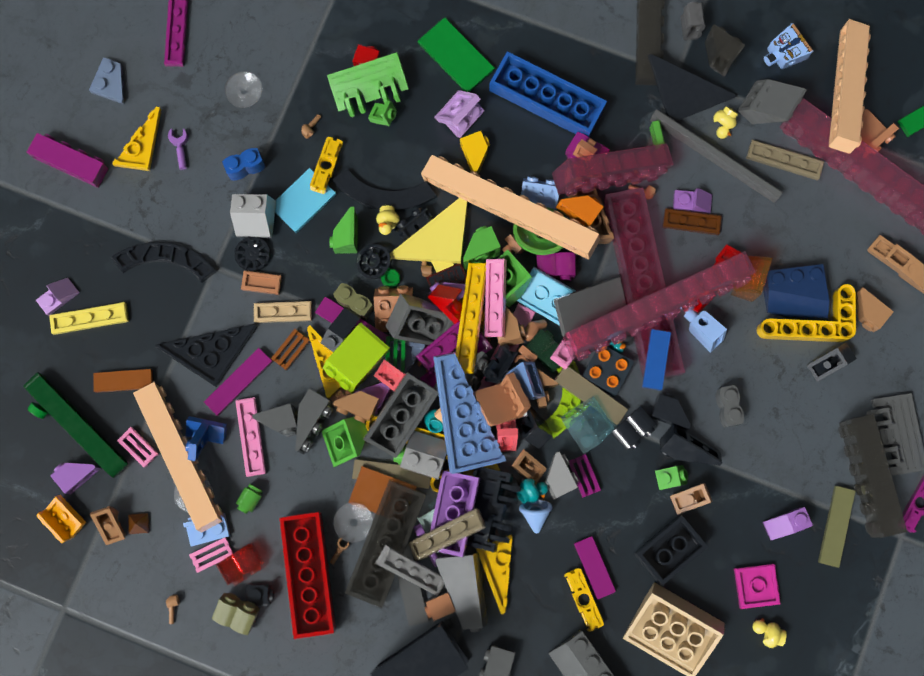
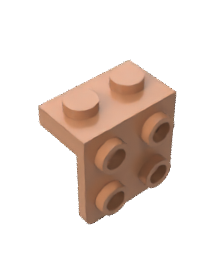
[855,109,899,159]
[374,286,413,332]
[474,372,531,426]

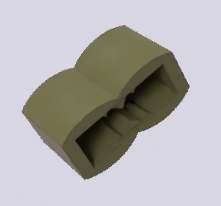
[333,283,374,320]
[212,593,260,635]

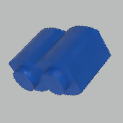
[222,148,266,181]

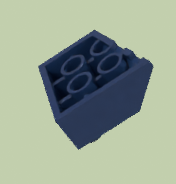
[761,264,830,321]

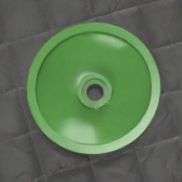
[513,207,563,255]

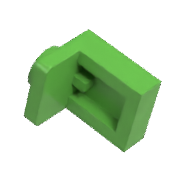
[368,100,397,126]
[655,465,688,490]

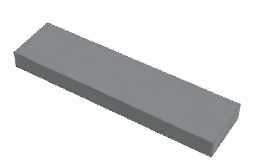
[376,545,444,596]

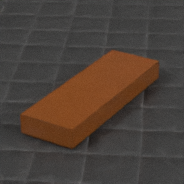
[93,369,153,393]

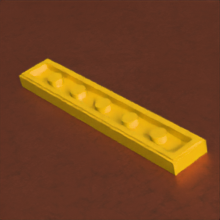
[455,263,486,374]

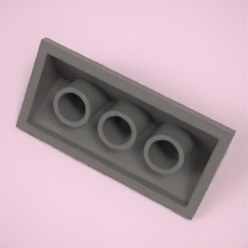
[363,372,439,458]

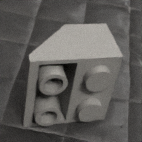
[545,451,579,499]

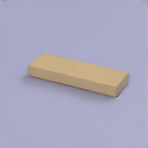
[254,301,312,323]

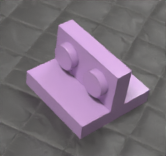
[435,90,484,138]

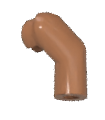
[523,319,547,342]

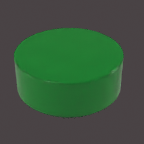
[381,269,400,288]
[28,402,48,419]

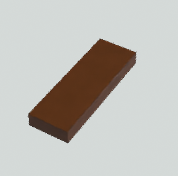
[662,208,721,235]

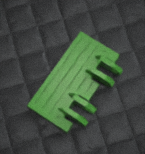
[327,52,409,117]

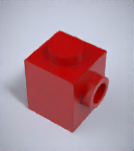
[352,44,381,66]

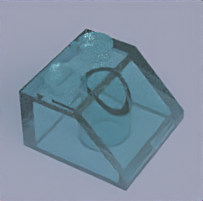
[561,396,615,454]

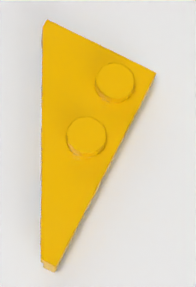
[113,107,161,171]
[307,325,341,399]
[476,535,512,614]

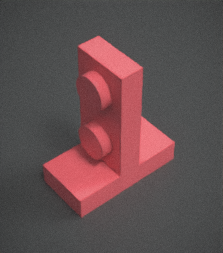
[373,360,405,391]
[496,419,518,452]

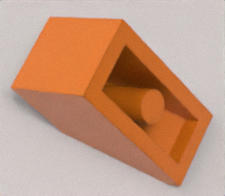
[555,195,604,228]

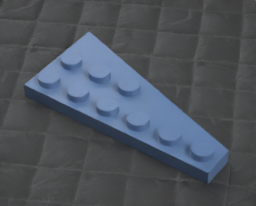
[433,353,507,474]

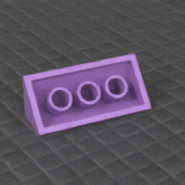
[430,470,480,557]

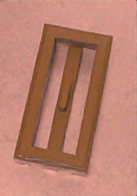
[271,329,310,371]

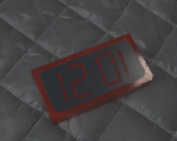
[426,263,467,287]

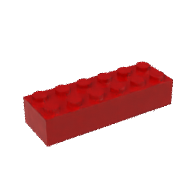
[279,512,336,639]

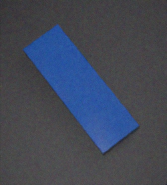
[642,329,671,391]

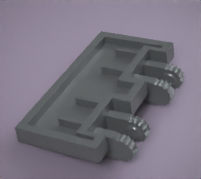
[867,393,924,476]

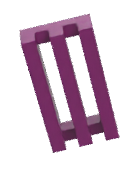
[569,454,601,498]

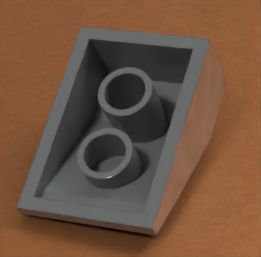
[386,294,454,345]

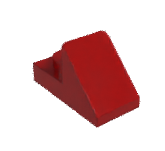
[428,285,462,324]

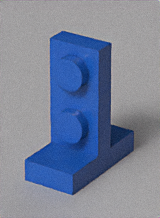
[185,416,227,461]

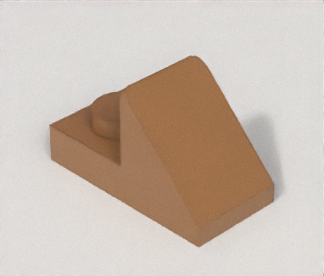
[536,369,558,409]
[670,483,712,515]
[90,506,125,545]

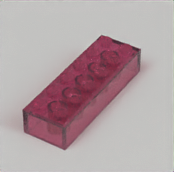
[552,144,674,196]

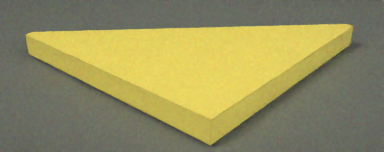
[390,198,468,264]

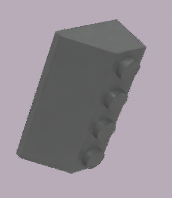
[548,630,613,676]

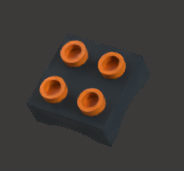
[582,343,634,397]

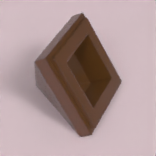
[128,513,149,534]

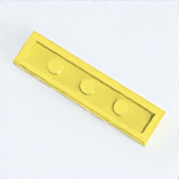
[49,302,129,335]

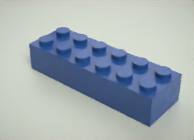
[489,52,607,137]

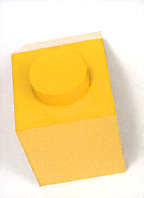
[460,131,490,174]

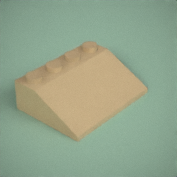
[623,582,725,676]

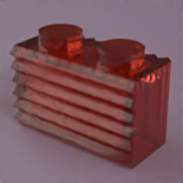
[216,543,264,586]

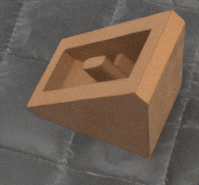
[511,449,547,484]

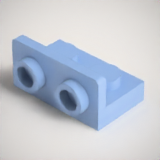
[521,176,560,209]
[183,513,230,547]

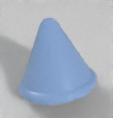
[519,500,553,533]

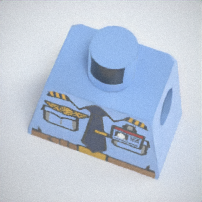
[764,23,813,69]

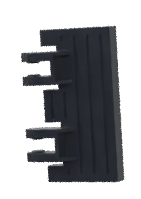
[466,467,521,552]

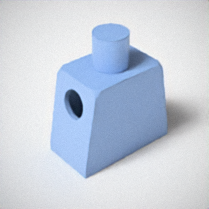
[684,309,727,353]

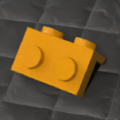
[36,494,86,543]

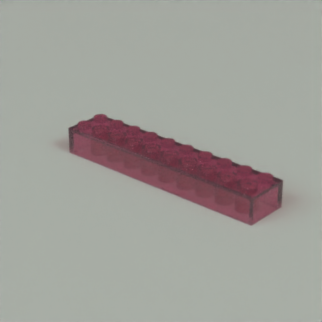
[780,98,924,235]
[604,187,685,379]
[563,251,756,361]

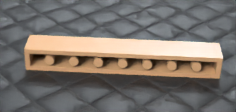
[829,19,871,154]
[133,382,223,533]

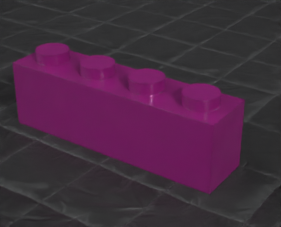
[27,133,108,188]

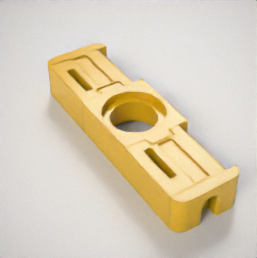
[310,137,343,194]
[564,568,604,631]

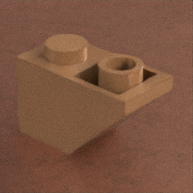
[333,391,380,423]

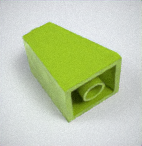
[323,322,390,394]

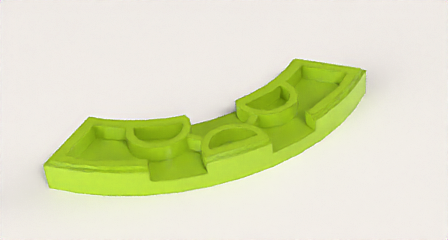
[545,359,581,439]

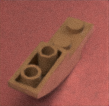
[867,235,924,294]

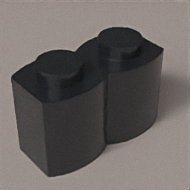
[611,406,656,450]

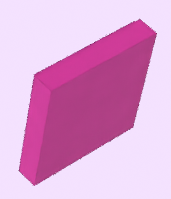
[734,564,781,609]

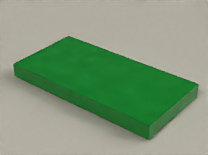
[418,17,495,93]

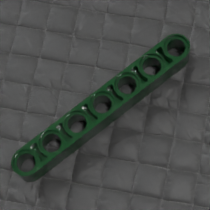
[23,372,129,478]

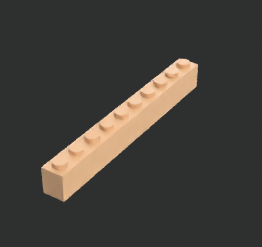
[421,155,600,260]

